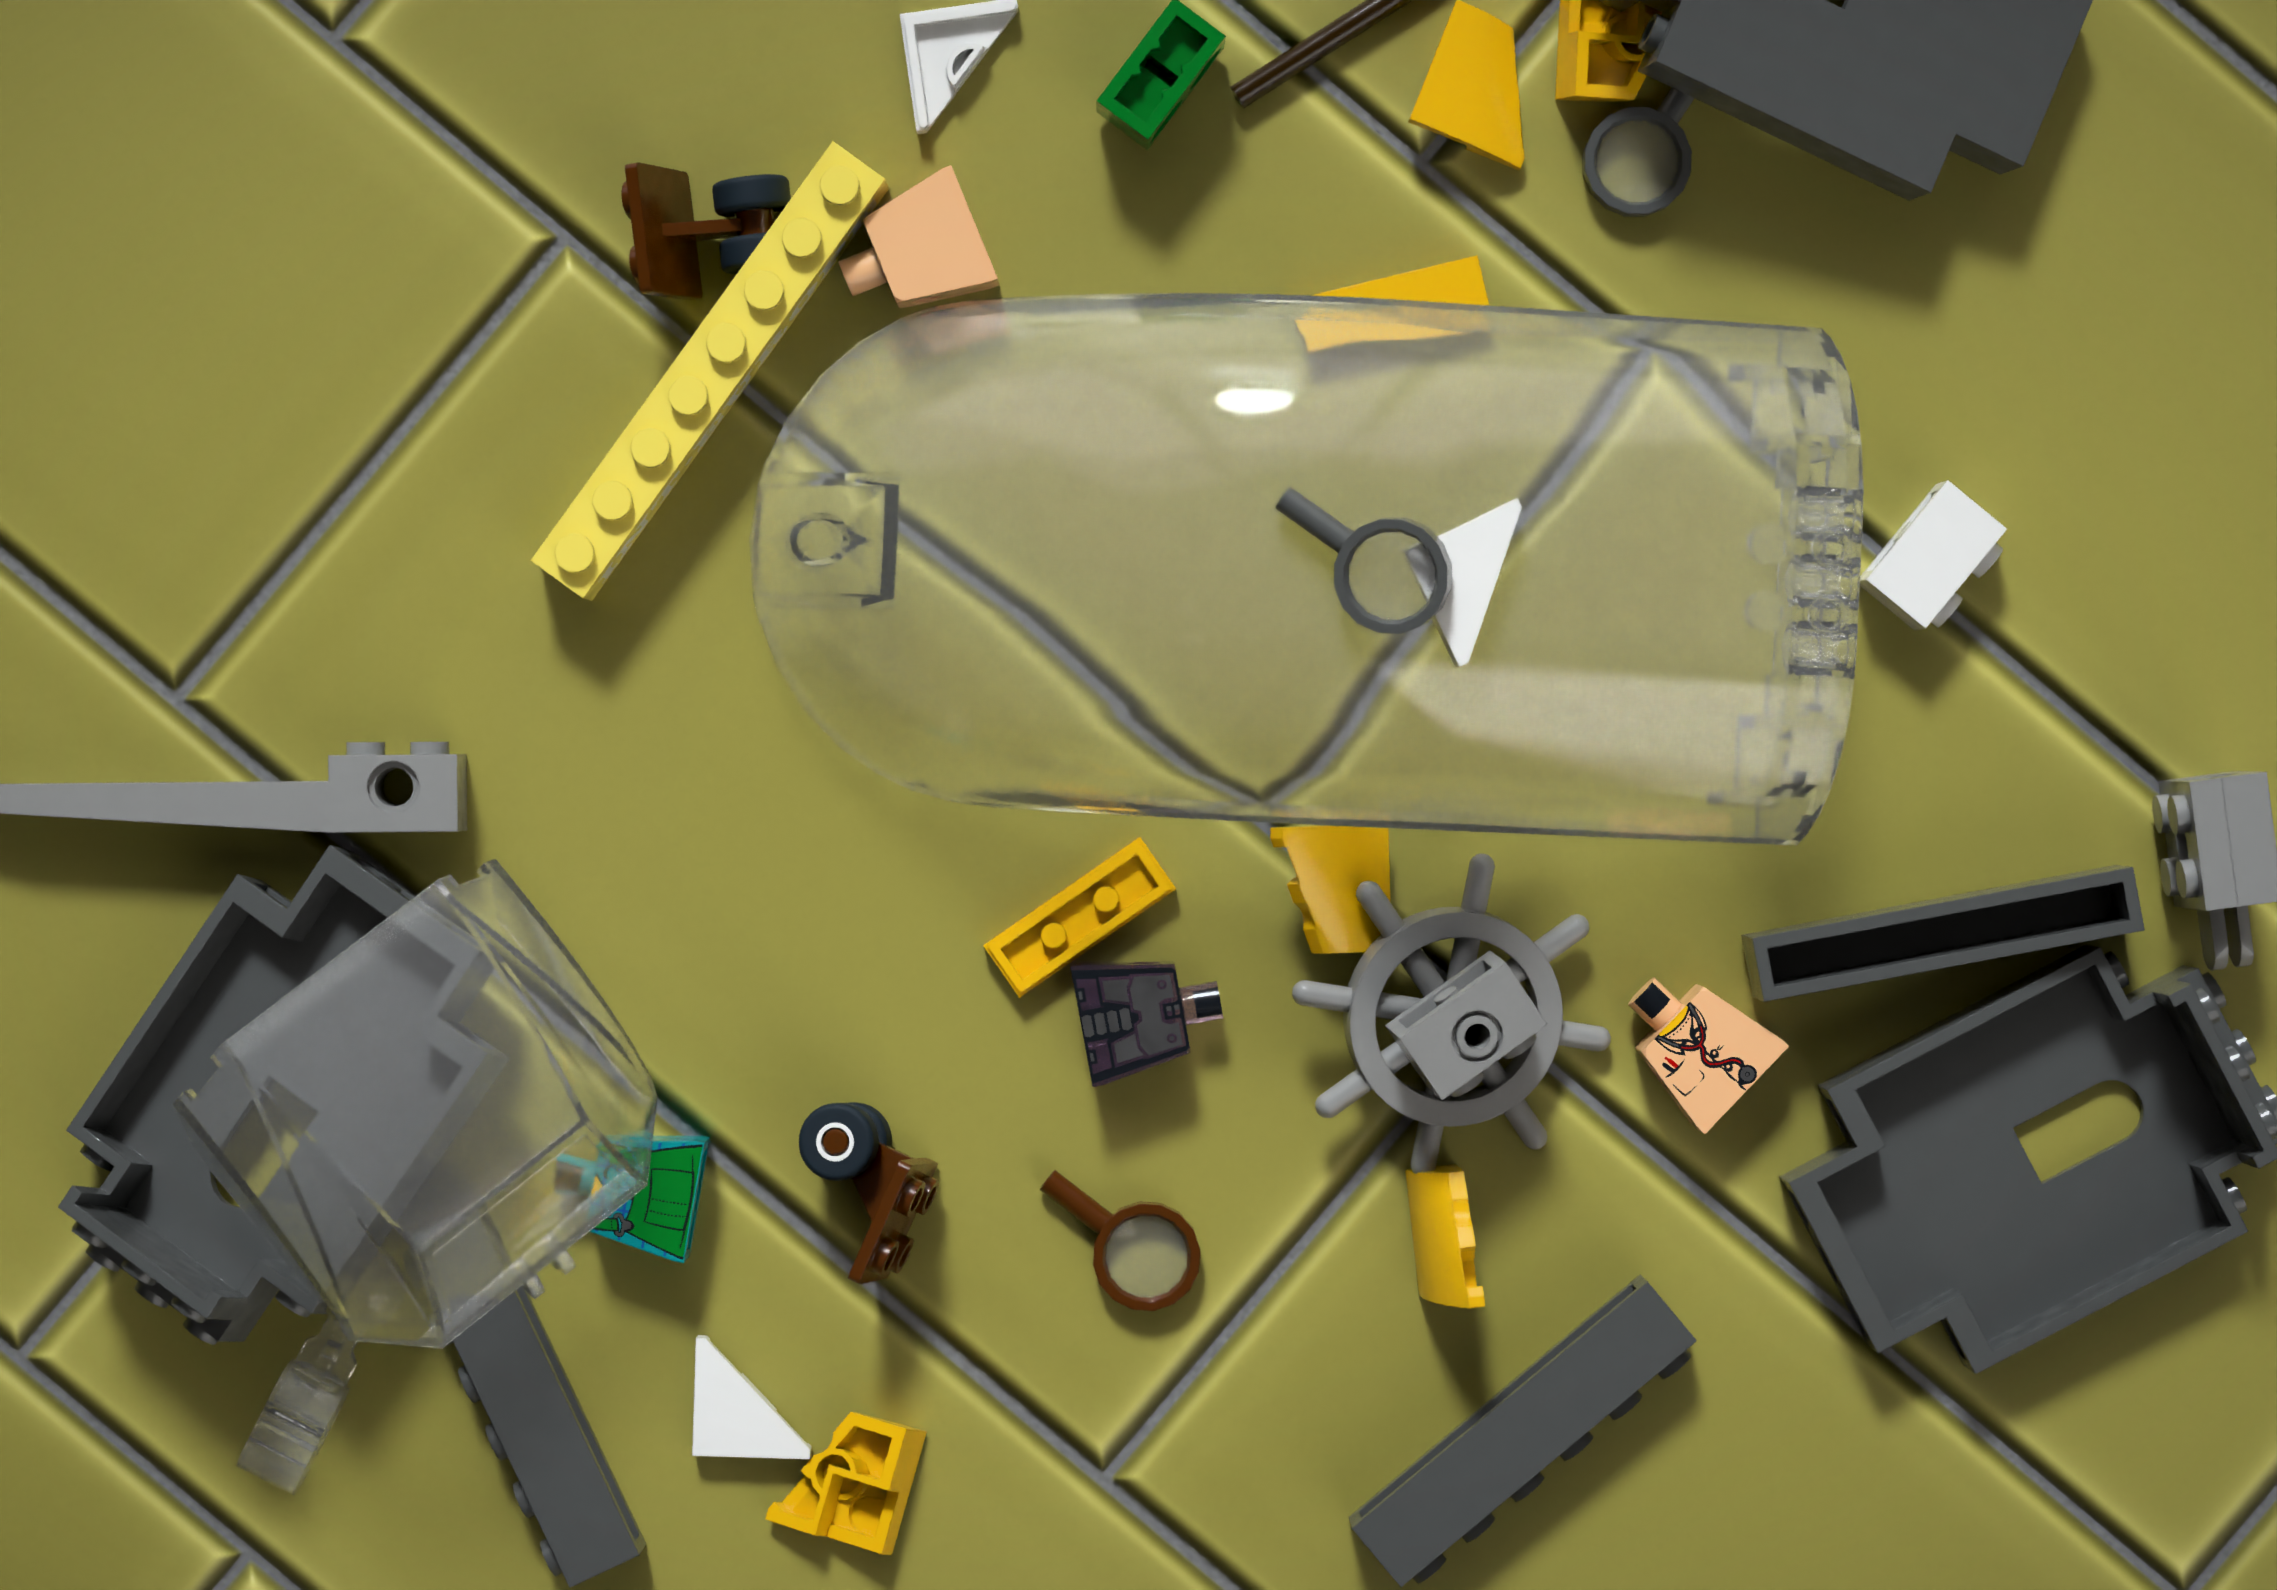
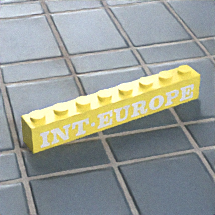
[530,141,889,601]

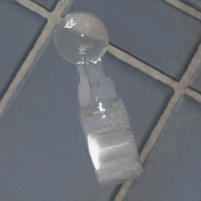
[236,1249,406,1495]

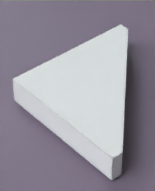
[900,0,1018,134]
[1401,498,1522,667]
[692,1335,812,1459]

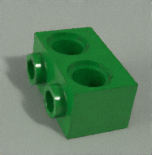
[1096,0,1226,150]

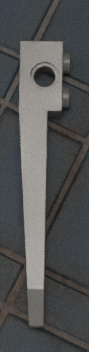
[0,742,467,833]

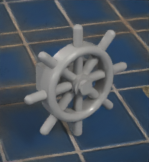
[1292,854,1611,1174]

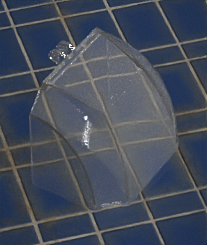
[173,859,658,1349]

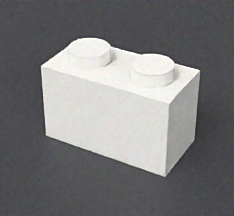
[1856,480,2007,630]

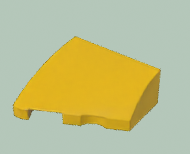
[1408,0,1525,170]
[1555,0,1662,102]
[1270,823,1391,954]
[1405,1164,1485,1308]
[765,1412,927,1555]

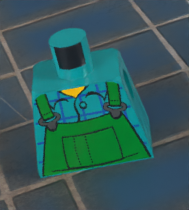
[555,1136,710,1263]

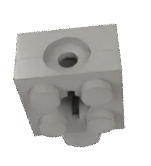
[2152,771,2277,971]

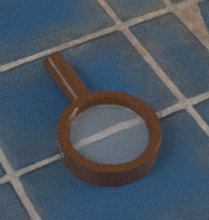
[1040,1170,1200,1311]

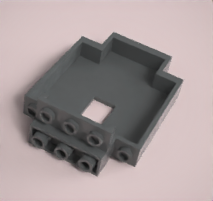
[1599,0,2093,201]
[58,845,508,1345]
[1779,944,2277,1374]

